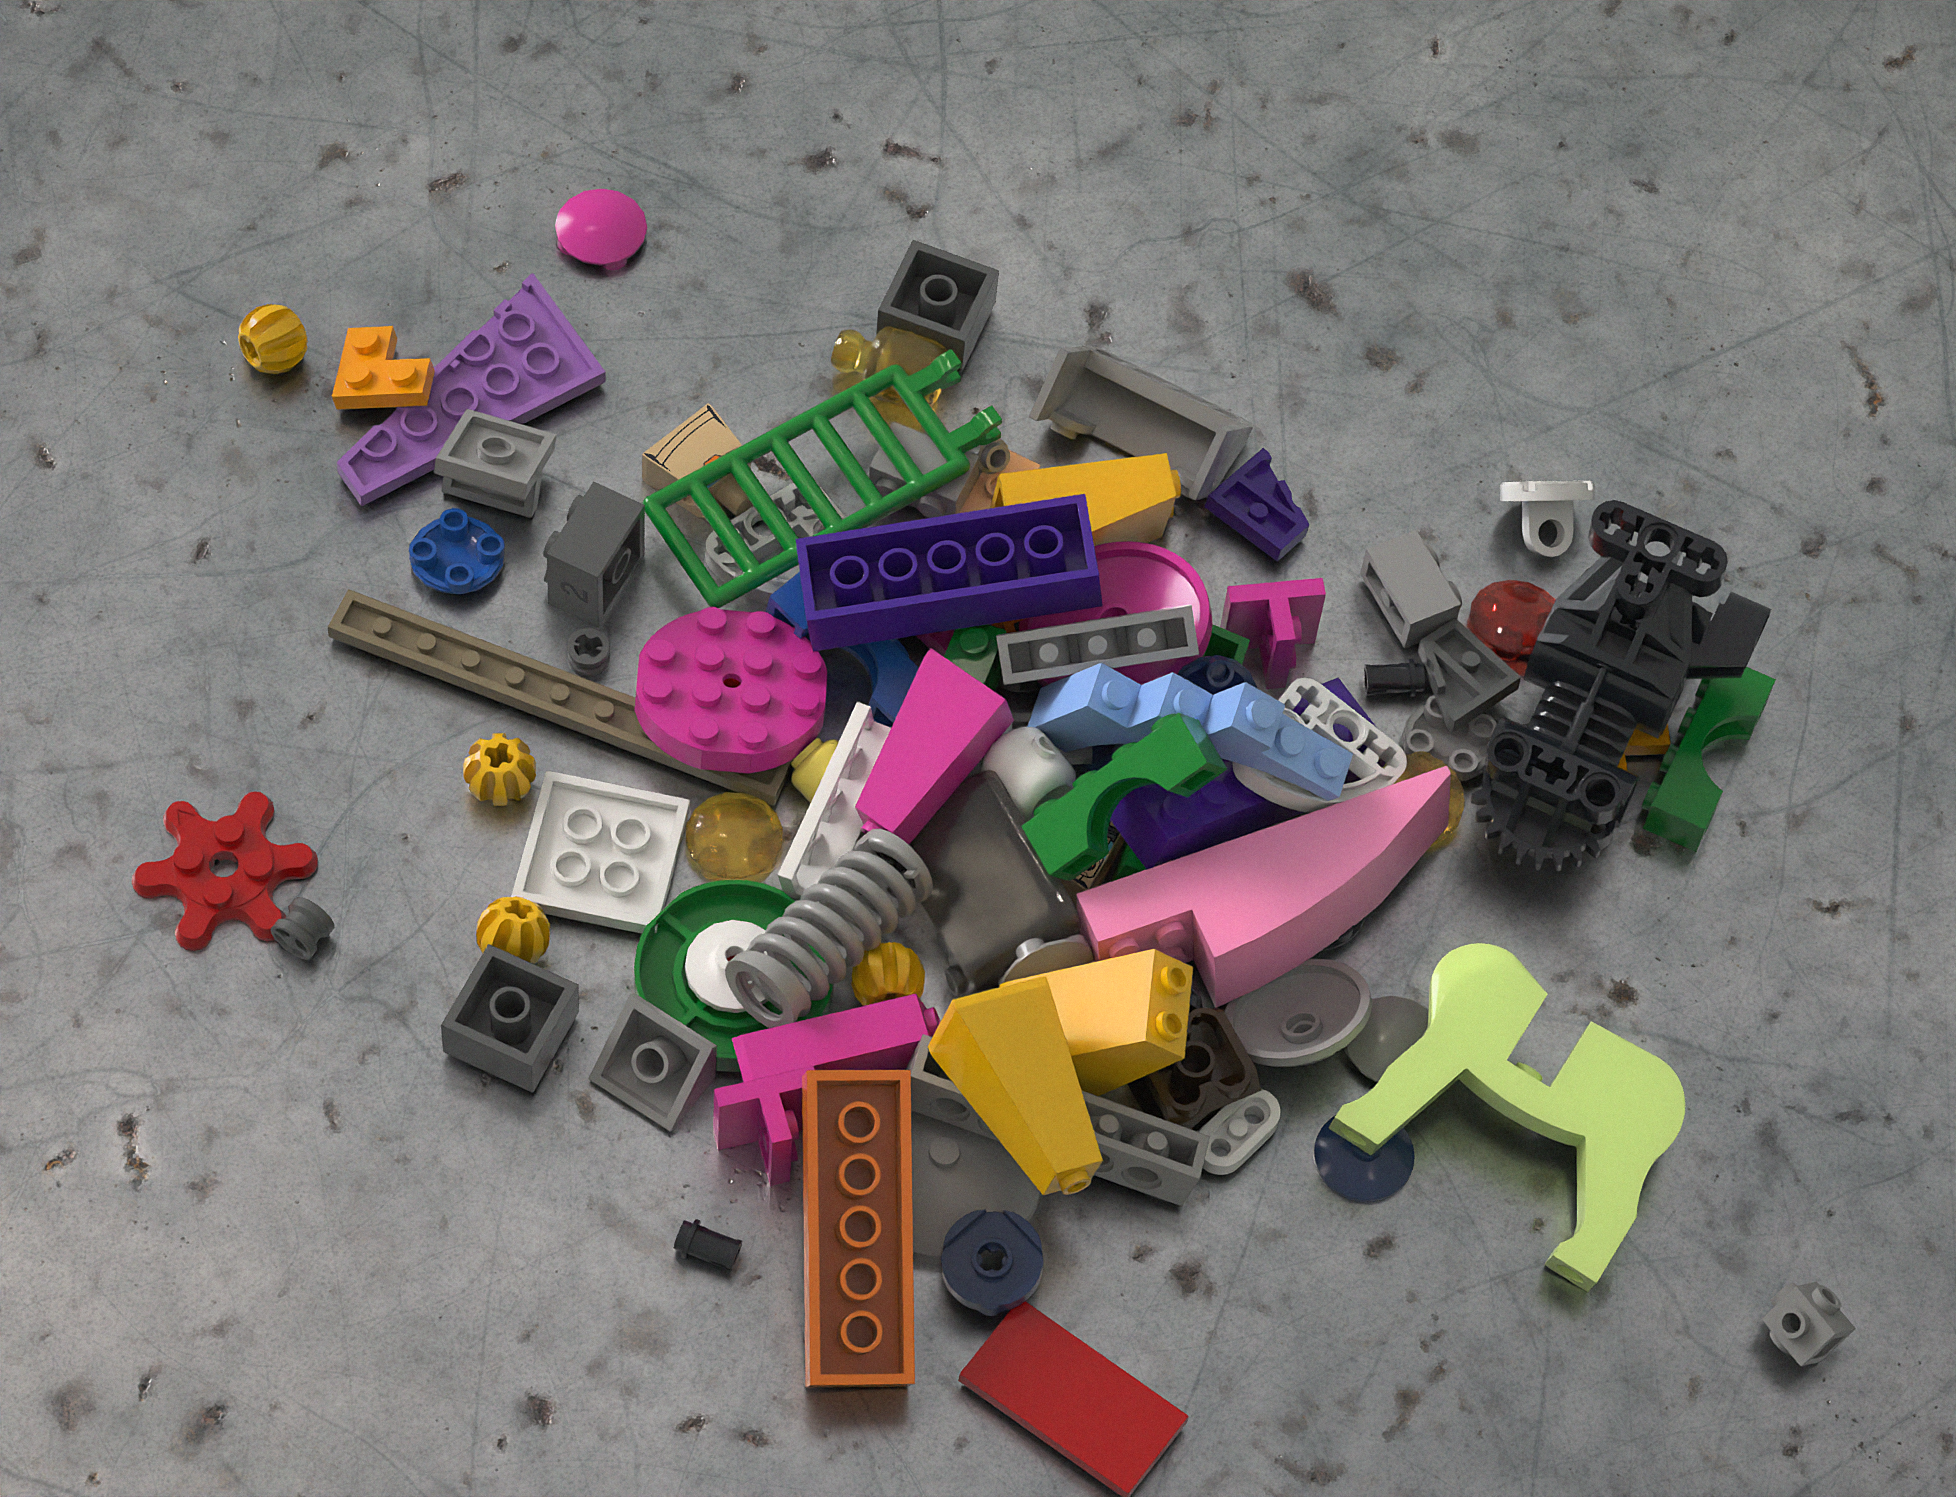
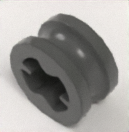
[567,628,610,677]

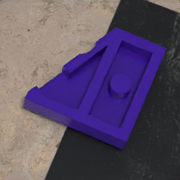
[1205,448,1310,561]

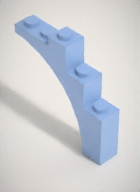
[1027,663,1353,801]

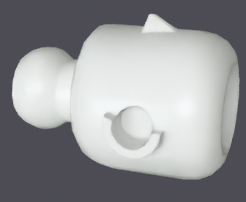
[981,724,1076,823]

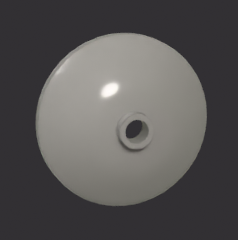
[1225,959,1372,1068]

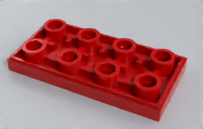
[958,1301,1189,1497]

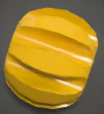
[238,304,308,374]
[463,733,536,806]
[476,896,550,964]
[851,942,925,1006]

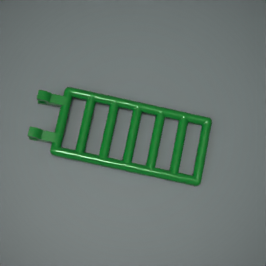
[642,349,1002,608]

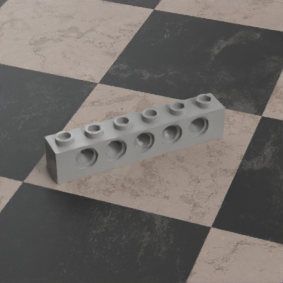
[906,1034,1210,1206]

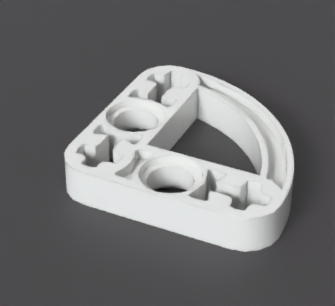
[705,483,846,605]
[1232,677,1407,813]

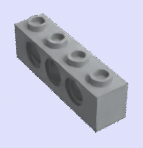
[996,604,1199,685]

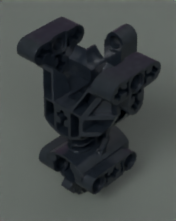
[1471,500,1772,871]

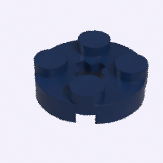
[941,1209,1044,1316]

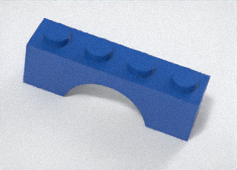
[765,571,919,727]

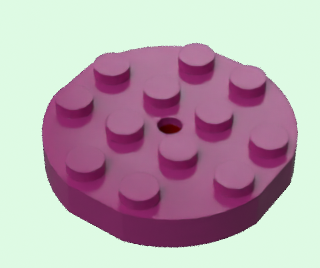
[635,607,827,773]

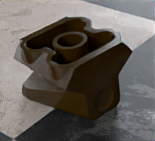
[1127,1007,1261,1131]

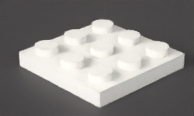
[511,771,690,934]

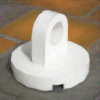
[1500,480,1595,557]

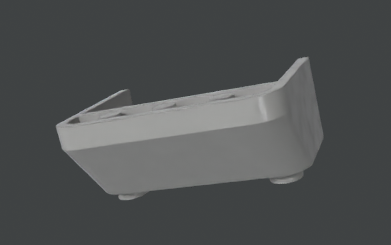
[1029,345,1254,501]

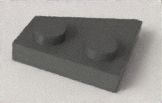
[1418,618,1521,733]

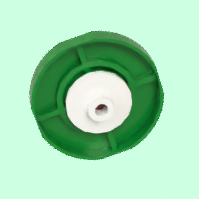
[634,880,834,1072]

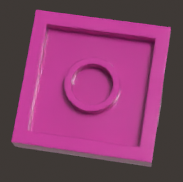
[1220,578,1326,689]
[713,1066,815,1186]

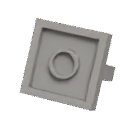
[434,409,557,518]

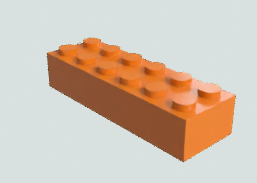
[802,1070,915,1388]

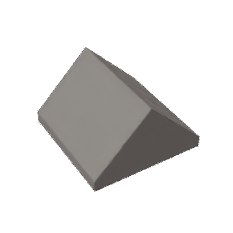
[588,993,717,1132]

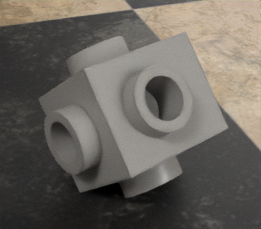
[1762,1282,1856,1366]

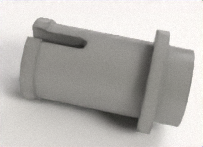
[968,439,1010,474]

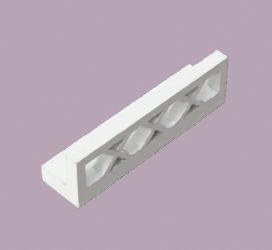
[778,702,891,903]

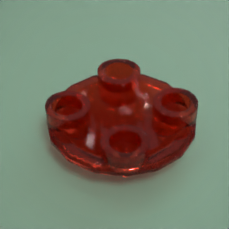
[1469,580,1556,661]

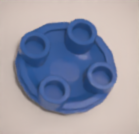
[409,508,505,594]

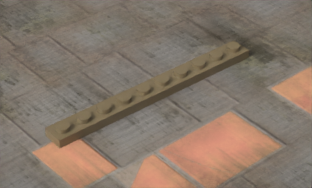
[328,589,793,806]

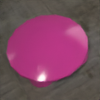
[555,189,647,271]

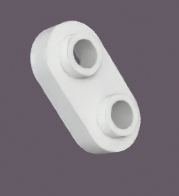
[1200,1089,1280,1175]

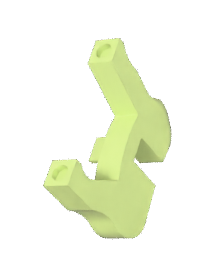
[1329,943,1685,1292]

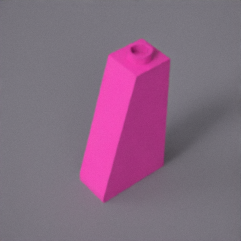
[855,649,1014,845]
[732,994,941,1082]

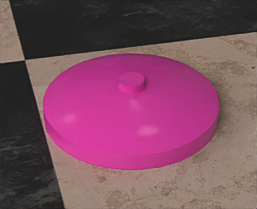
[1019,541,1213,687]

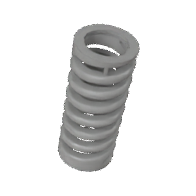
[725,829,933,1028]

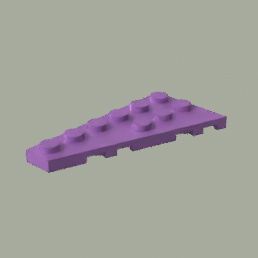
[337,272,606,506]

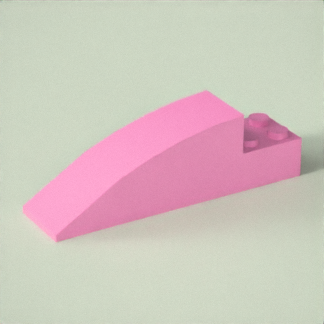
[1076,766,1451,1008]

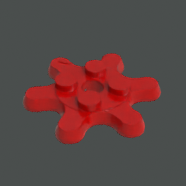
[132,791,318,951]

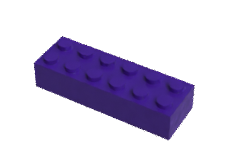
[795,494,1103,652]
[1110,677,1386,869]

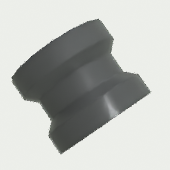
[271,897,335,960]

